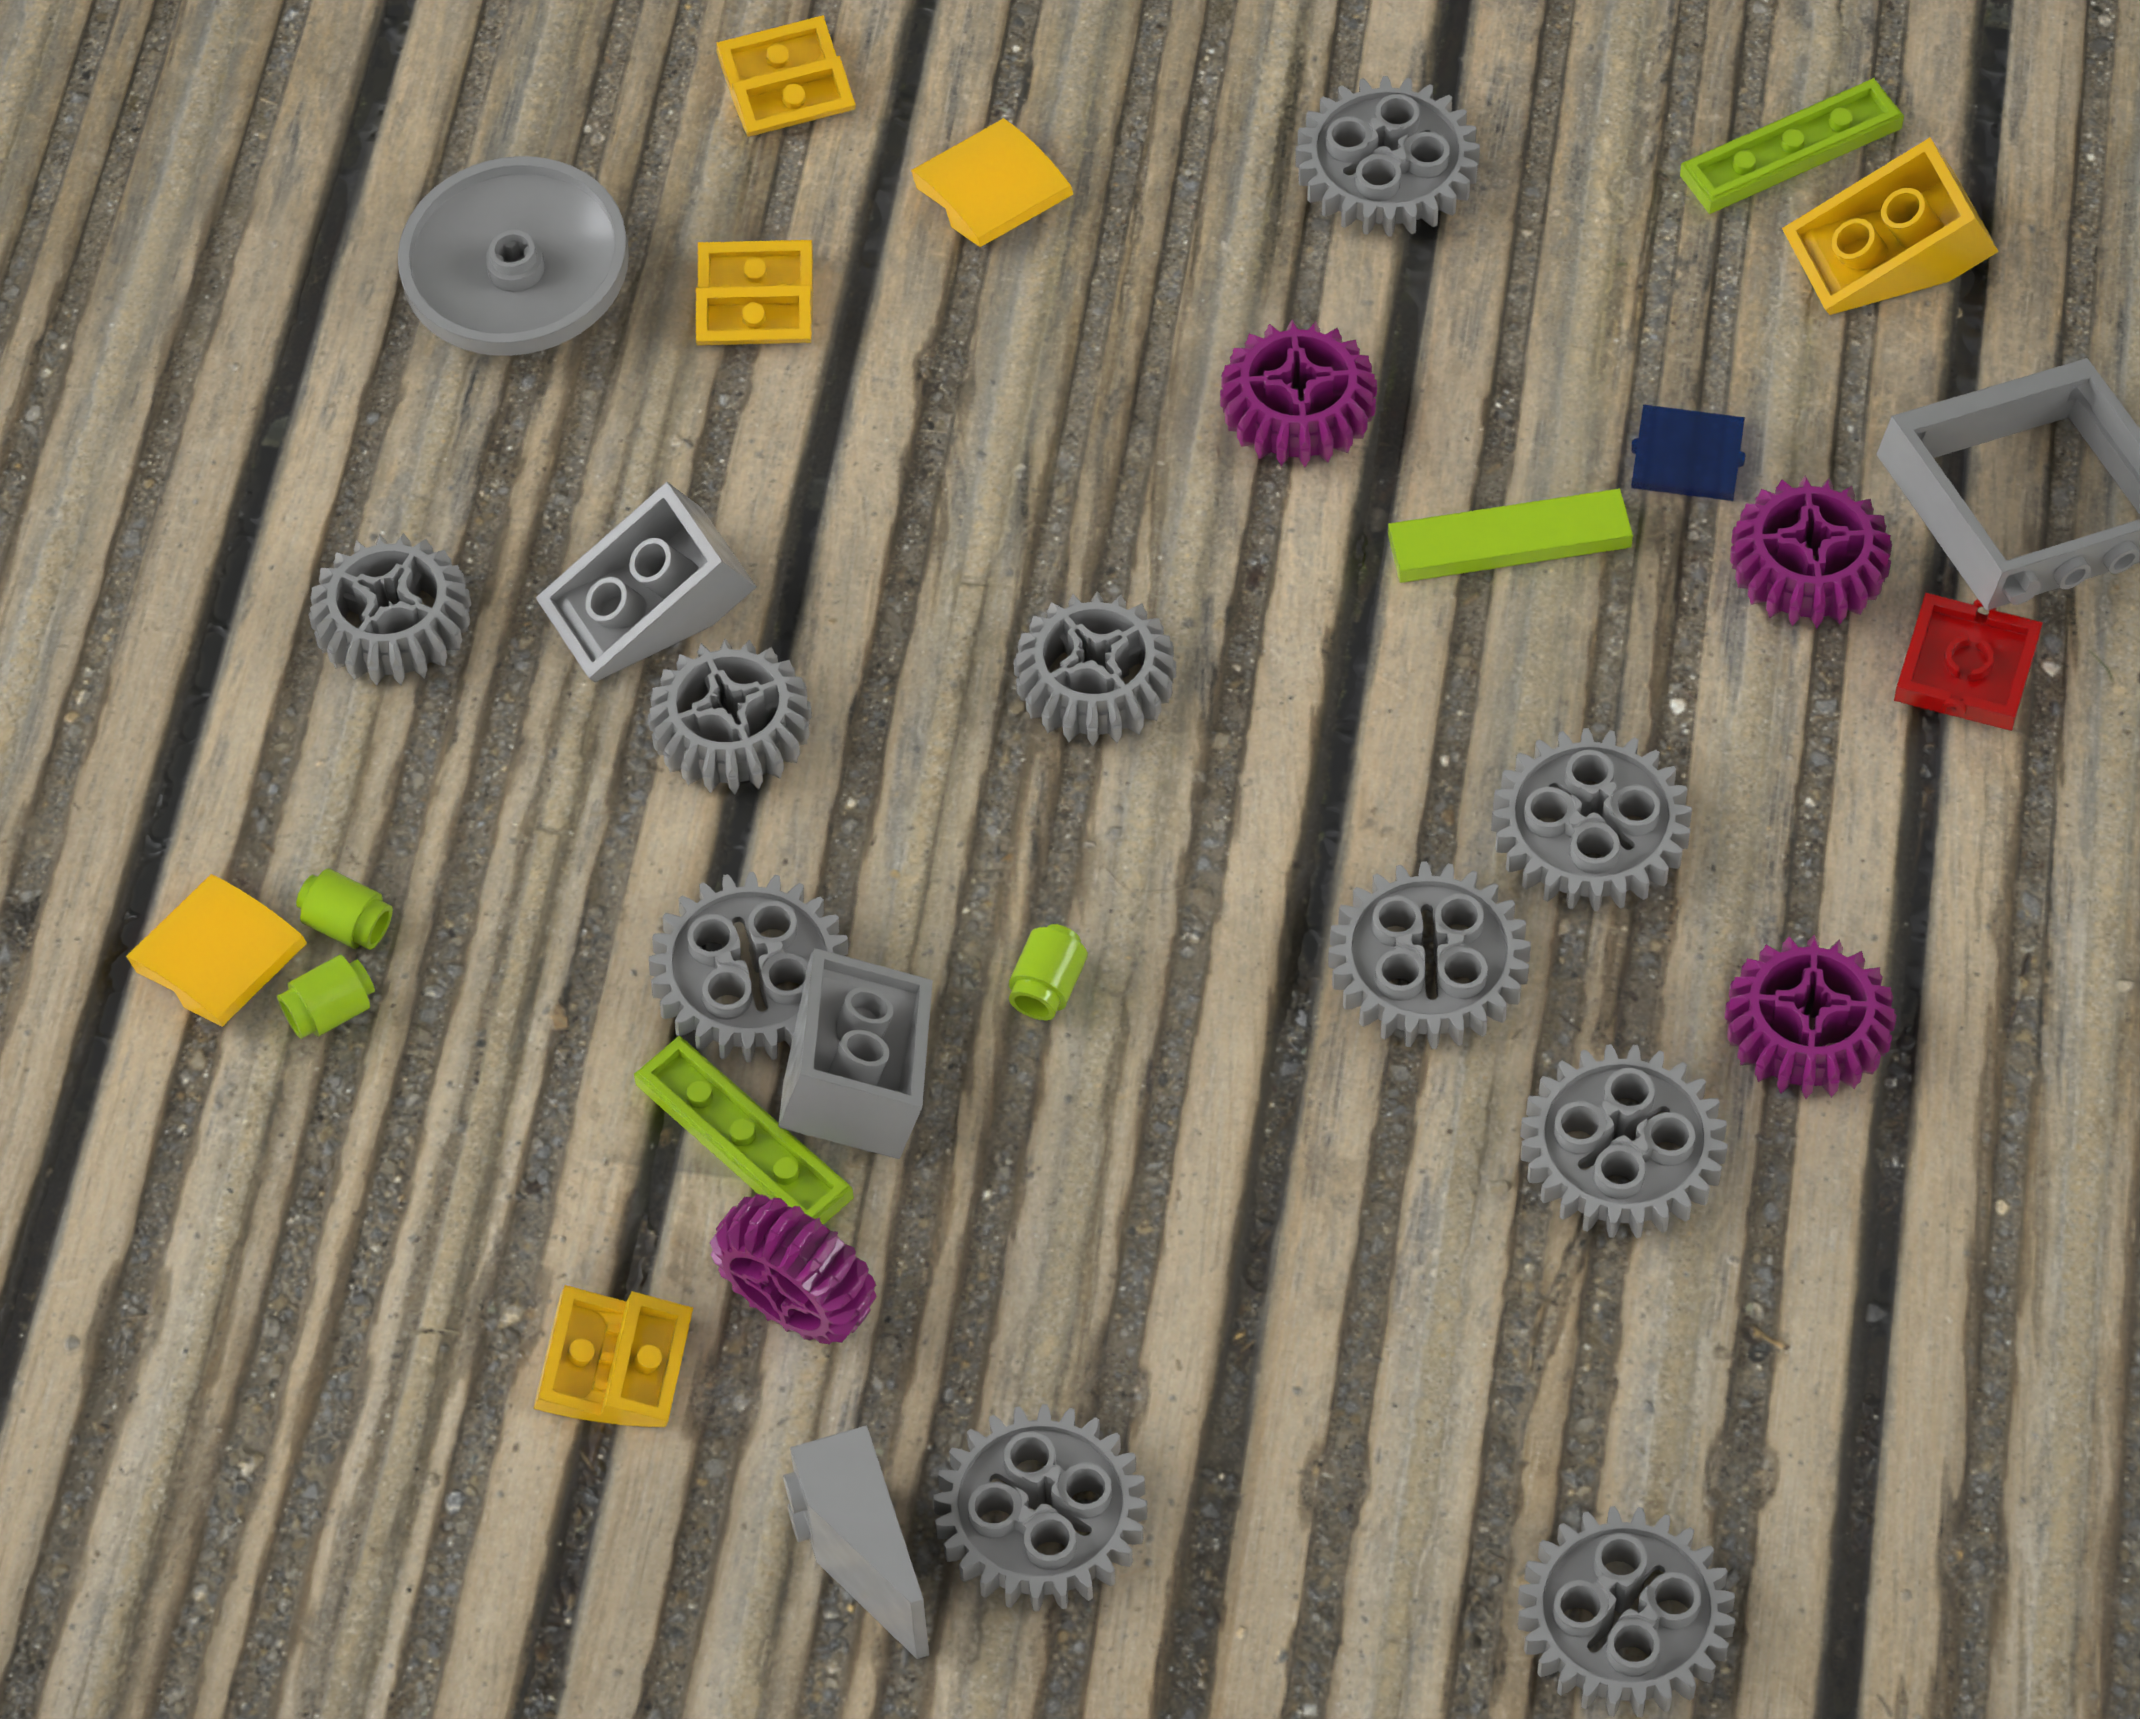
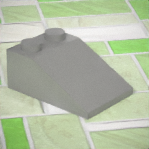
[535,482,757,682]
[778,948,933,1159]
[783,1425,929,1659]

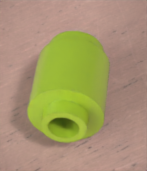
[296,868,393,950]
[1009,924,1088,1020]
[277,954,375,1039]

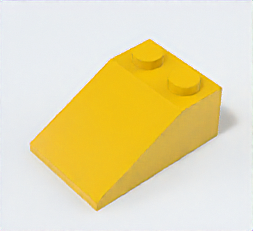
[1782,137,1999,315]

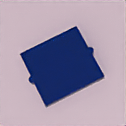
[1631,404,1746,501]

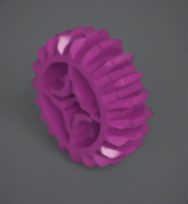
[1220,320,1377,468]
[1730,476,1892,629]
[1724,934,1896,1099]
[709,1194,877,1345]

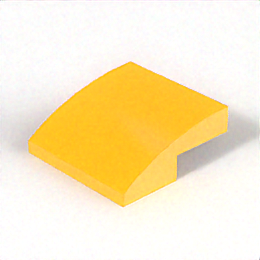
[716,15,856,137]
[911,118,1074,247]
[696,240,813,345]
[126,874,307,1027]
[533,1285,693,1427]

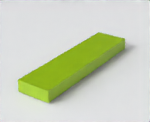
[1680,78,1904,215]
[1388,488,1633,583]
[634,1035,854,1225]

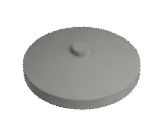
[398,156,629,356]

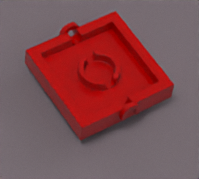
[1894,592,2043,731]

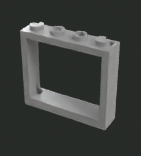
[1876,358,2140,611]

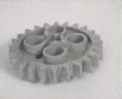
[1295,76,1480,236]
[1491,728,1692,911]
[1328,861,1531,1049]
[649,872,848,1062]
[1520,1044,1728,1238]
[933,1404,1147,1611]
[1517,1506,1735,1717]

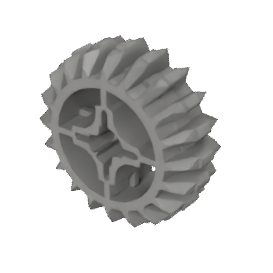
[309,533,471,686]
[1014,591,1176,746]
[648,639,812,794]

